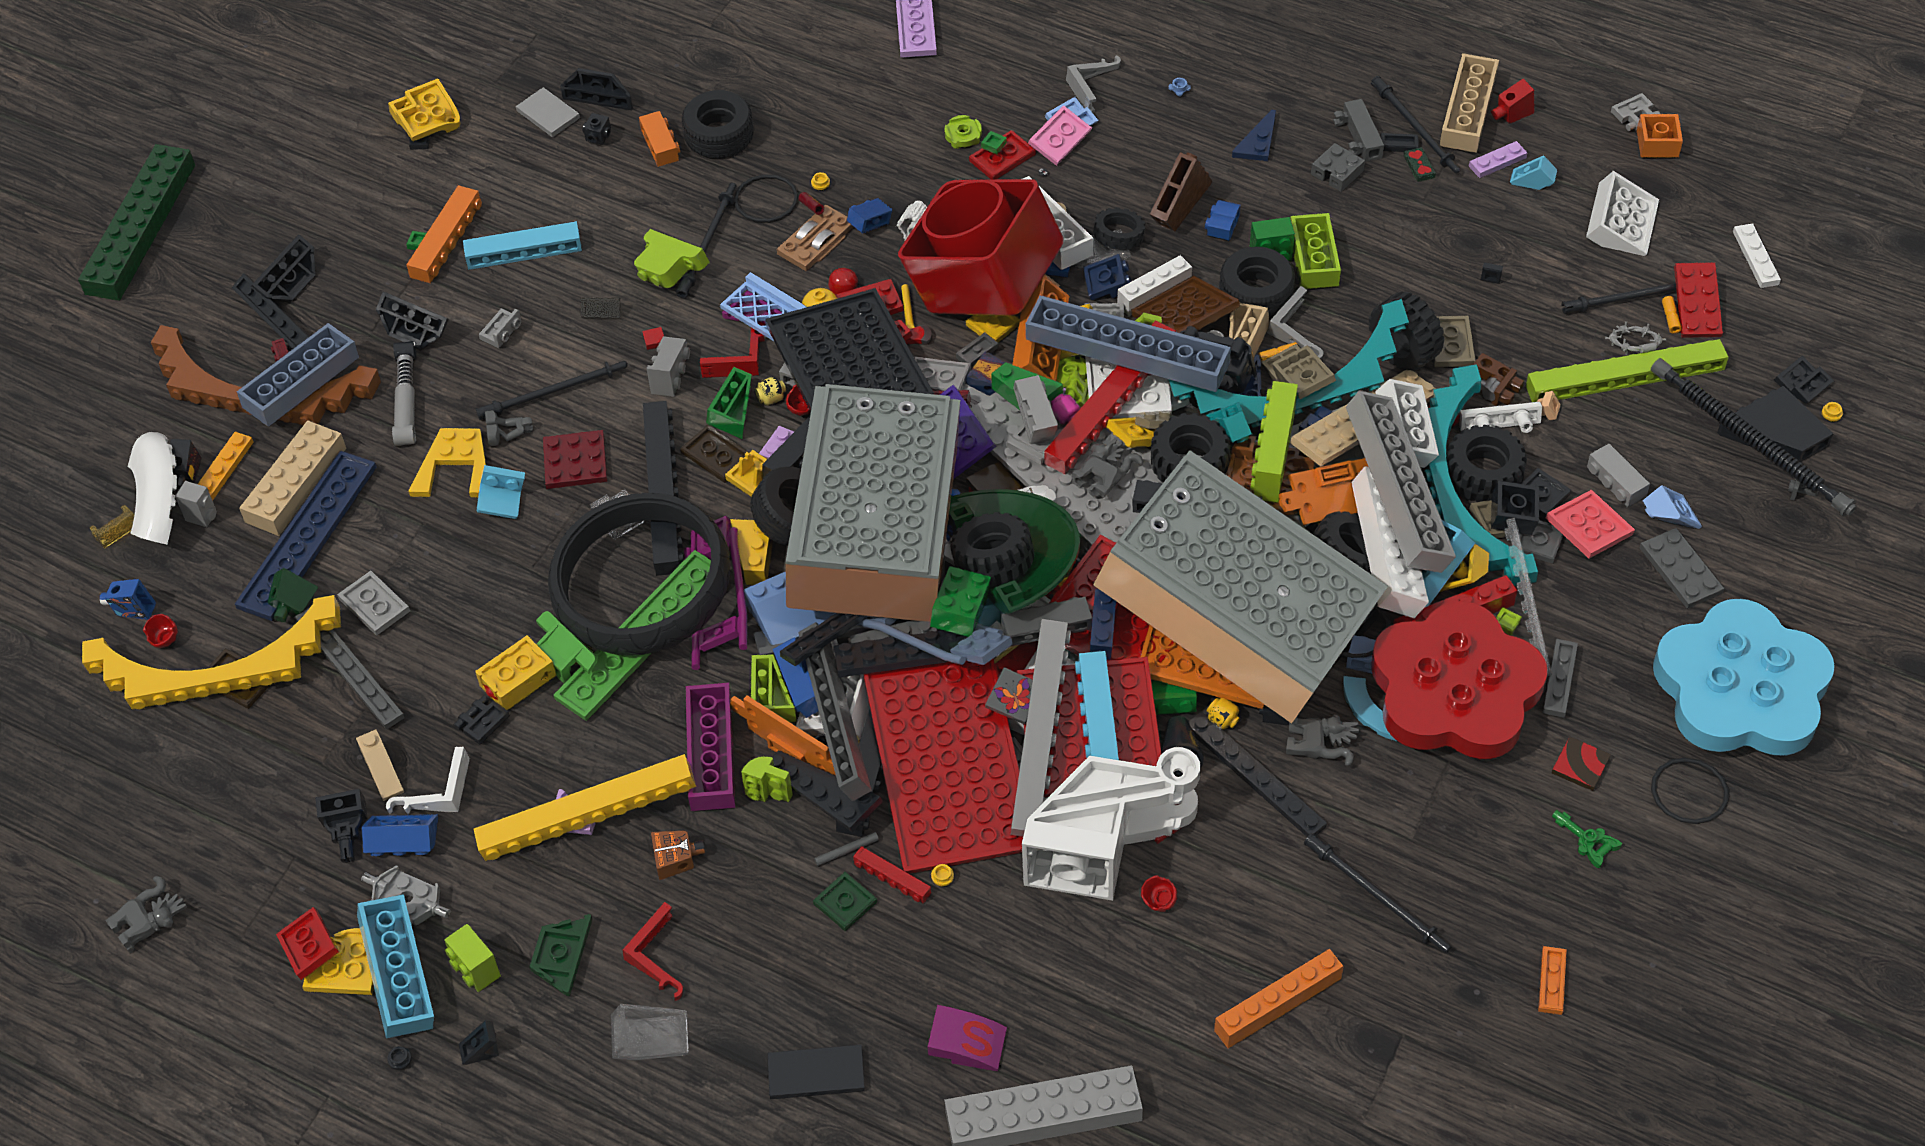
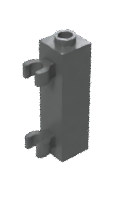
[1333,99,1384,162]

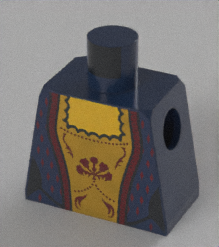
[967,351,1005,396]

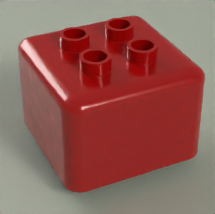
[898,179,1064,316]

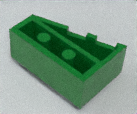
[706,367,752,439]

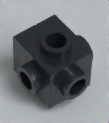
[582,113,611,145]

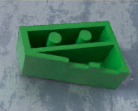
[991,362,1063,410]

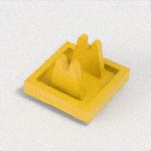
[725,450,767,497]

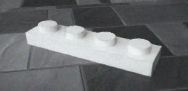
[1733,223,1781,288]

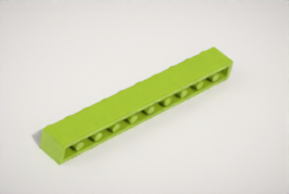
[1526,339,1728,402]

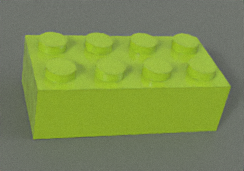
[1290,213,1341,289]

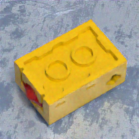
[475,635,556,710]

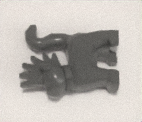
[1072,435,1144,498]
[1286,714,1359,766]
[105,876,187,953]

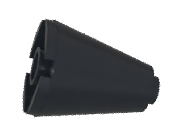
[1161,716,1204,777]

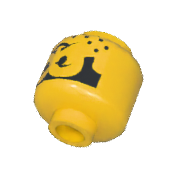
[1207,698,1240,730]

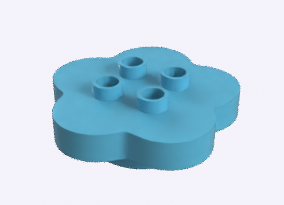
[1653,599,1834,755]

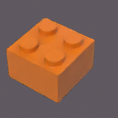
[1636,114,1683,157]

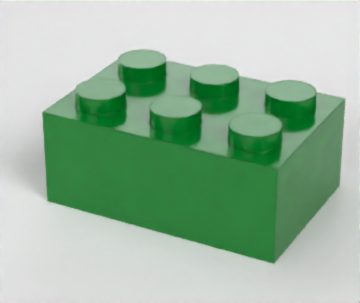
[930,566,991,637]

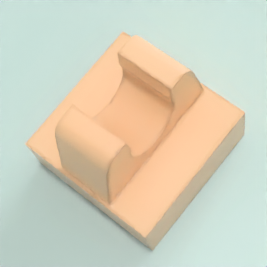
[1537,391,1561,420]

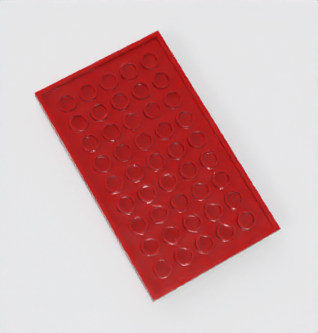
[863,658,1023,874]

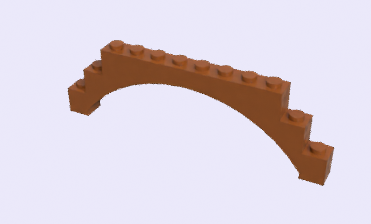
[151,325,381,425]

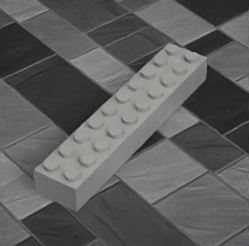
[1346,391,1456,573]

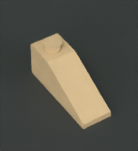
[356,730,404,801]

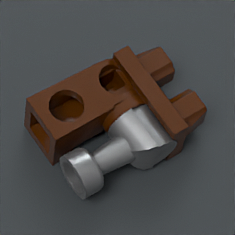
[1473,353,1524,406]

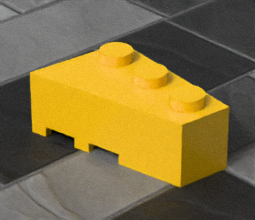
[730,519,773,585]

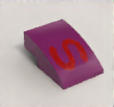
[928,1005,1007,1071]

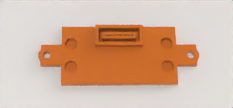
[1279,458,1369,526]
[730,696,836,776]

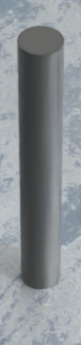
[814,832,879,866]

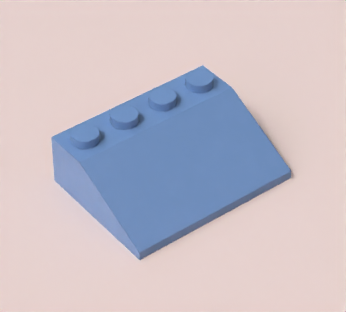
[744,572,836,645]

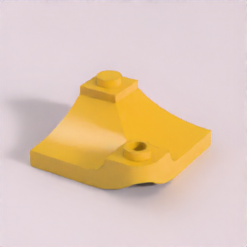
[389,79,460,141]

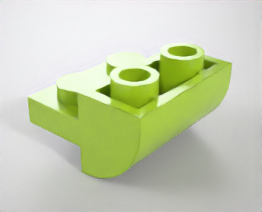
[741,756,793,802]

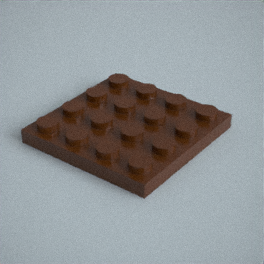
[1131,275,1240,333]

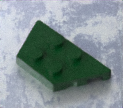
[530,914,593,997]

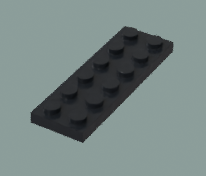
[834,630,965,678]

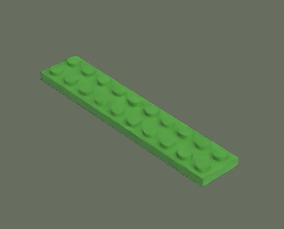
[553,550,711,721]

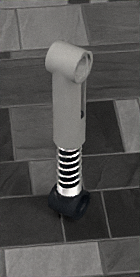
[392,341,417,446]

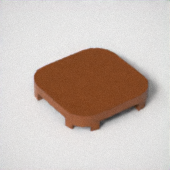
[1227,436,1314,515]

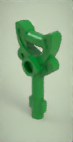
[1552,810,1622,868]

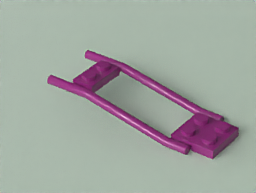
[684,516,747,670]

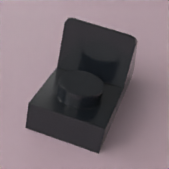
[459,1020,498,1065]

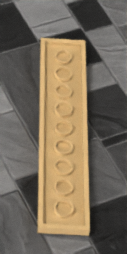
[1289,370,1436,467]

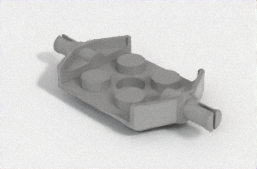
[361,866,451,925]

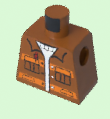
[651,831,705,880]

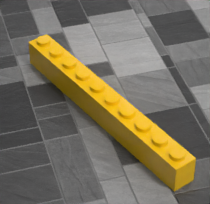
[474,754,696,861]

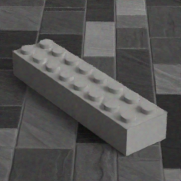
[944,1066,1143,1146]

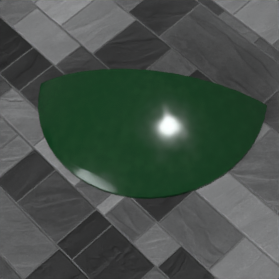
[949,489,1080,614]

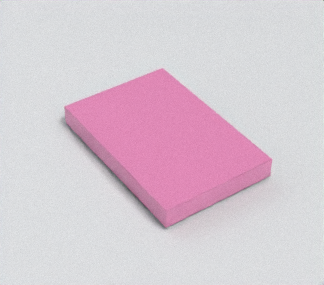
[1028,105,1092,166]

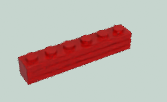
[853,846,931,903]

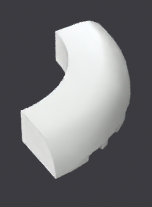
[128,432,177,545]

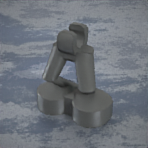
[485,410,533,447]

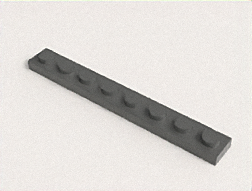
[295,608,404,730]

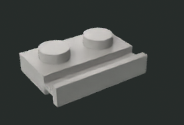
[1007,423,1054,465]

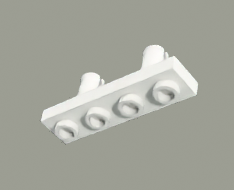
[1459,402,1542,433]

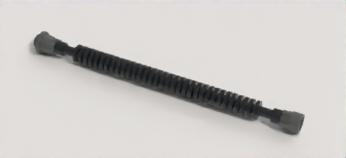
[1651,358,1857,517]

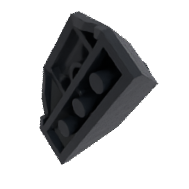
[560,68,633,111]
[251,234,315,301]
[376,291,449,350]

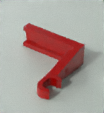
[700,322,765,378]
[623,902,683,1001]

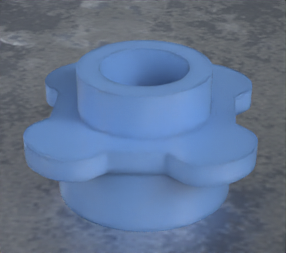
[1169,78,1191,96]

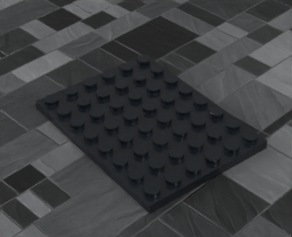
[765,288,934,412]

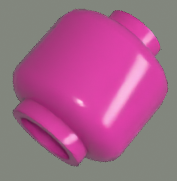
[1051,394,1080,424]

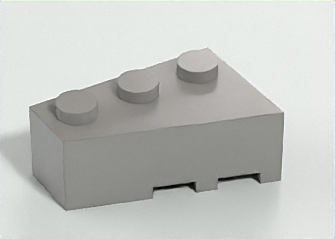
[646,336,690,397]
[1013,375,1058,444]

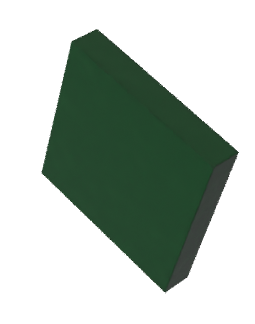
[813,872,877,931]

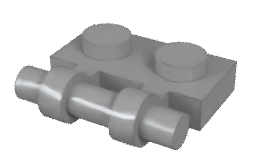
[1611,93,1660,131]

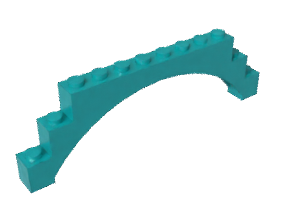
[1169,299,1409,428]
[1425,364,1538,586]

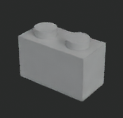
[175,481,217,527]

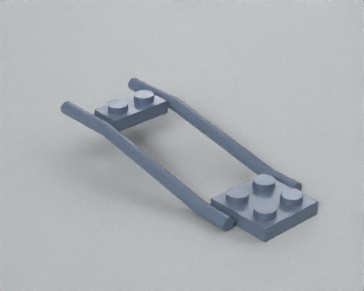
[857,616,1013,665]

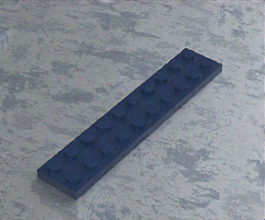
[235,451,377,621]

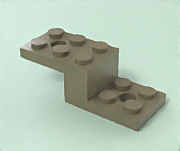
[1262,344,1336,399]

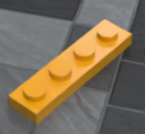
[198,432,254,501]

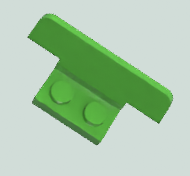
[536,611,597,683]

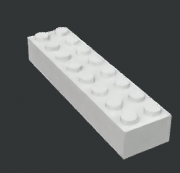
[1351,466,1429,618]

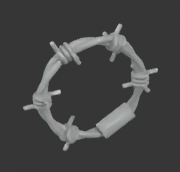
[1605,322,1666,355]

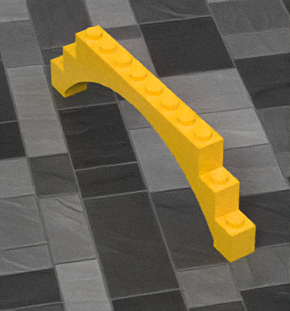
[82,595,341,709]

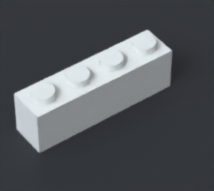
[1117,255,1192,316]

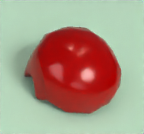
[828,268,858,295]
[786,385,811,416]
[143,614,178,649]
[1141,875,1177,912]

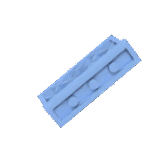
[720,272,806,341]

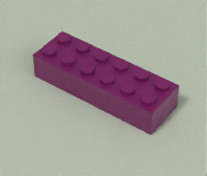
[686,683,735,811]

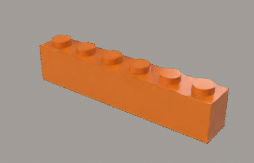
[407,185,482,283]
[1214,949,1344,1048]

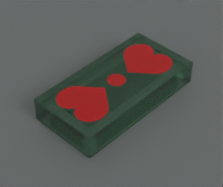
[1404,147,1436,182]

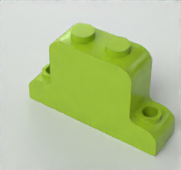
[634,229,709,288]

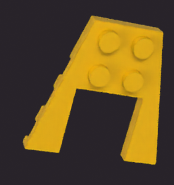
[409,428,486,497]

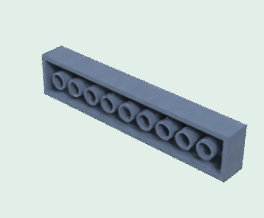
[1025,295,1231,392]

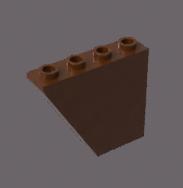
[1150,152,1212,232]

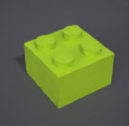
[444,924,501,992]

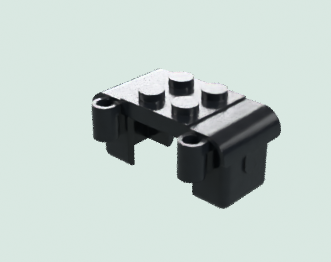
[1180,326,1257,393]

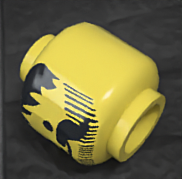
[755,377,786,406]

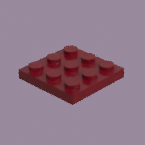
[543,430,607,489]

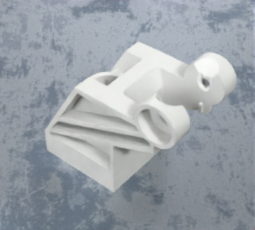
[1022,747,1200,901]

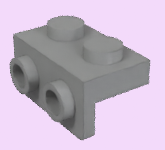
[479,308,521,348]

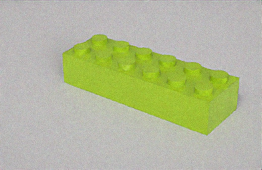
[1250,381,1298,502]

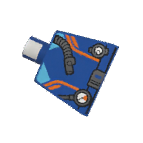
[100,579,156,620]

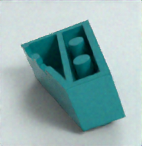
[1205,402,1252,443]

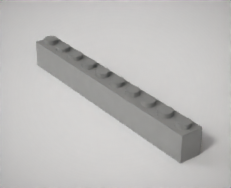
[1010,619,1071,836]

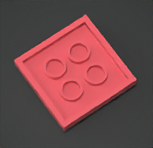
[1546,490,1635,559]

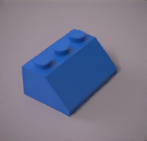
[362,814,438,856]

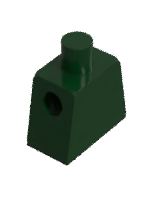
[268,568,318,622]

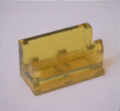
[89,505,134,548]

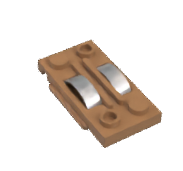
[776,204,854,271]

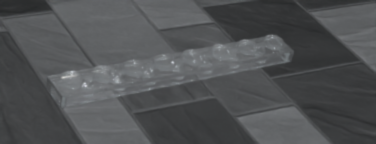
[1504,518,1552,676]

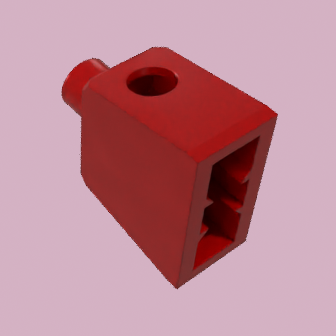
[1491,79,1534,123]

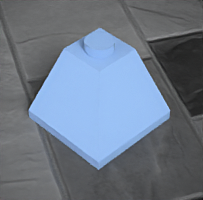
[1643,485,1702,529]

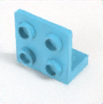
[476,465,525,519]

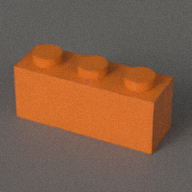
[639,111,680,167]

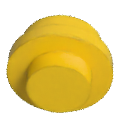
[811,173,830,190]
[1822,402,1843,421]
[931,864,954,886]

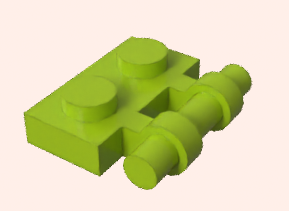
[1065,371,1089,408]

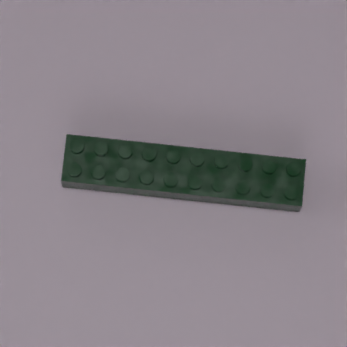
[78,144,195,301]

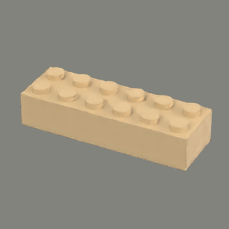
[1440,53,1499,153]
[239,420,346,536]

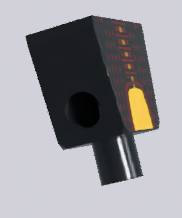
[170,439,202,490]

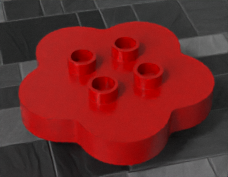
[1371,601,1547,759]

